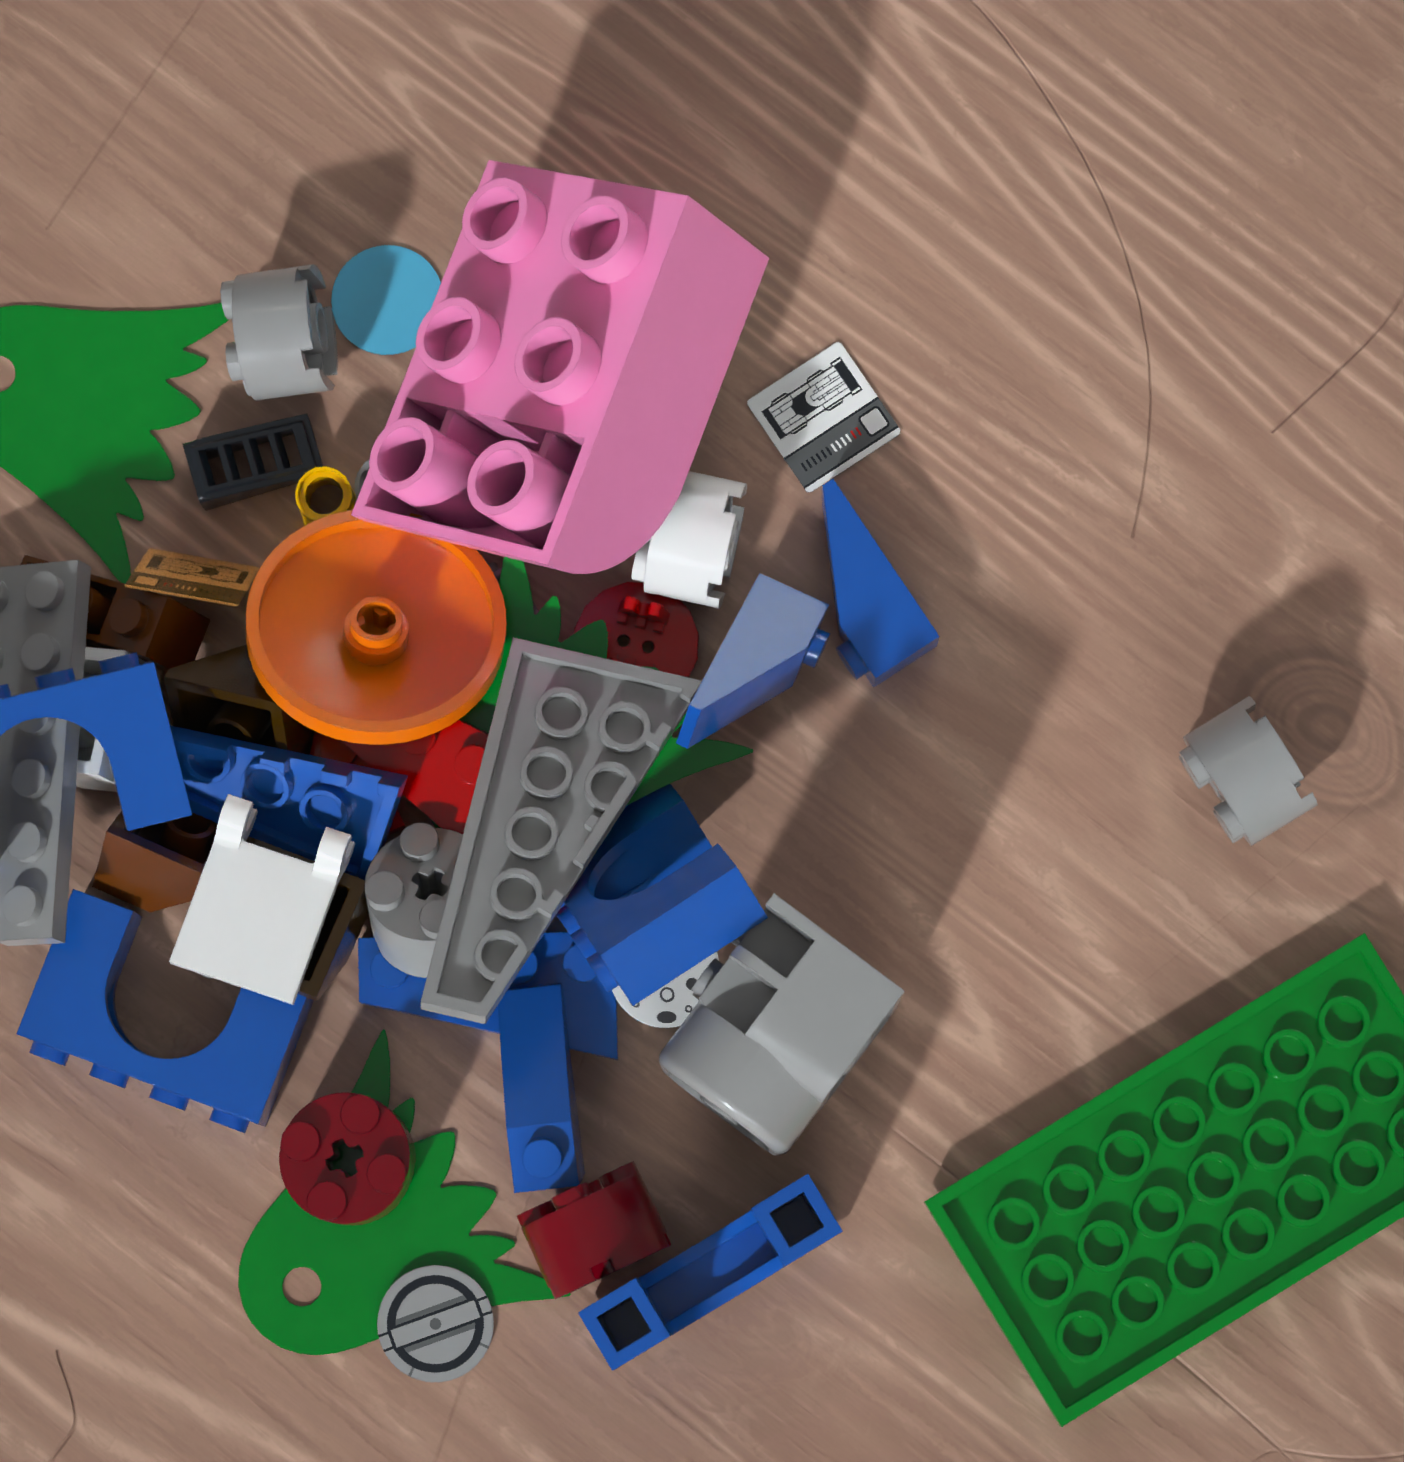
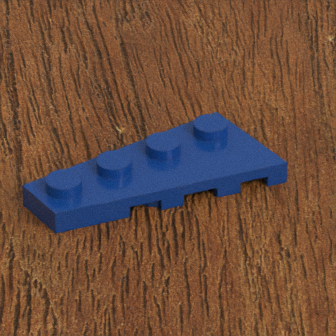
[170,725,408,880]
[358,932,618,1060]

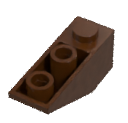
[21,555,210,672]

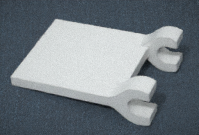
[169,794,355,1005]

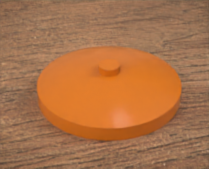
[246,510,507,745]

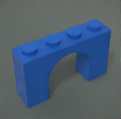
[0,652,192,831]
[556,784,768,1006]
[16,889,314,1133]
[578,1174,843,1371]

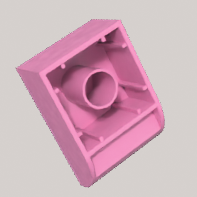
[351,160,769,574]

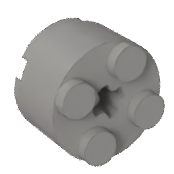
[220,264,338,401]
[1179,696,1318,846]
[365,823,463,978]

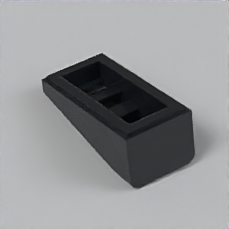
[183,413,324,511]

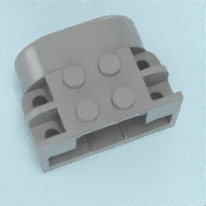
[659,893,905,1156]

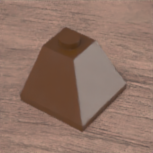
[92,810,218,913]

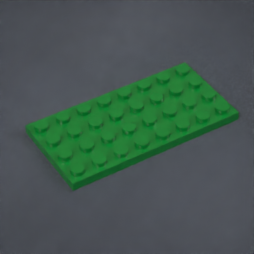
[924,933,1404,1427]

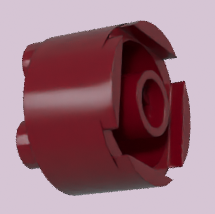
[279,1092,416,1225]
[516,1161,671,1299]

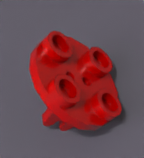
[574,582,699,678]

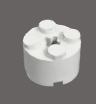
[632,471,747,608]

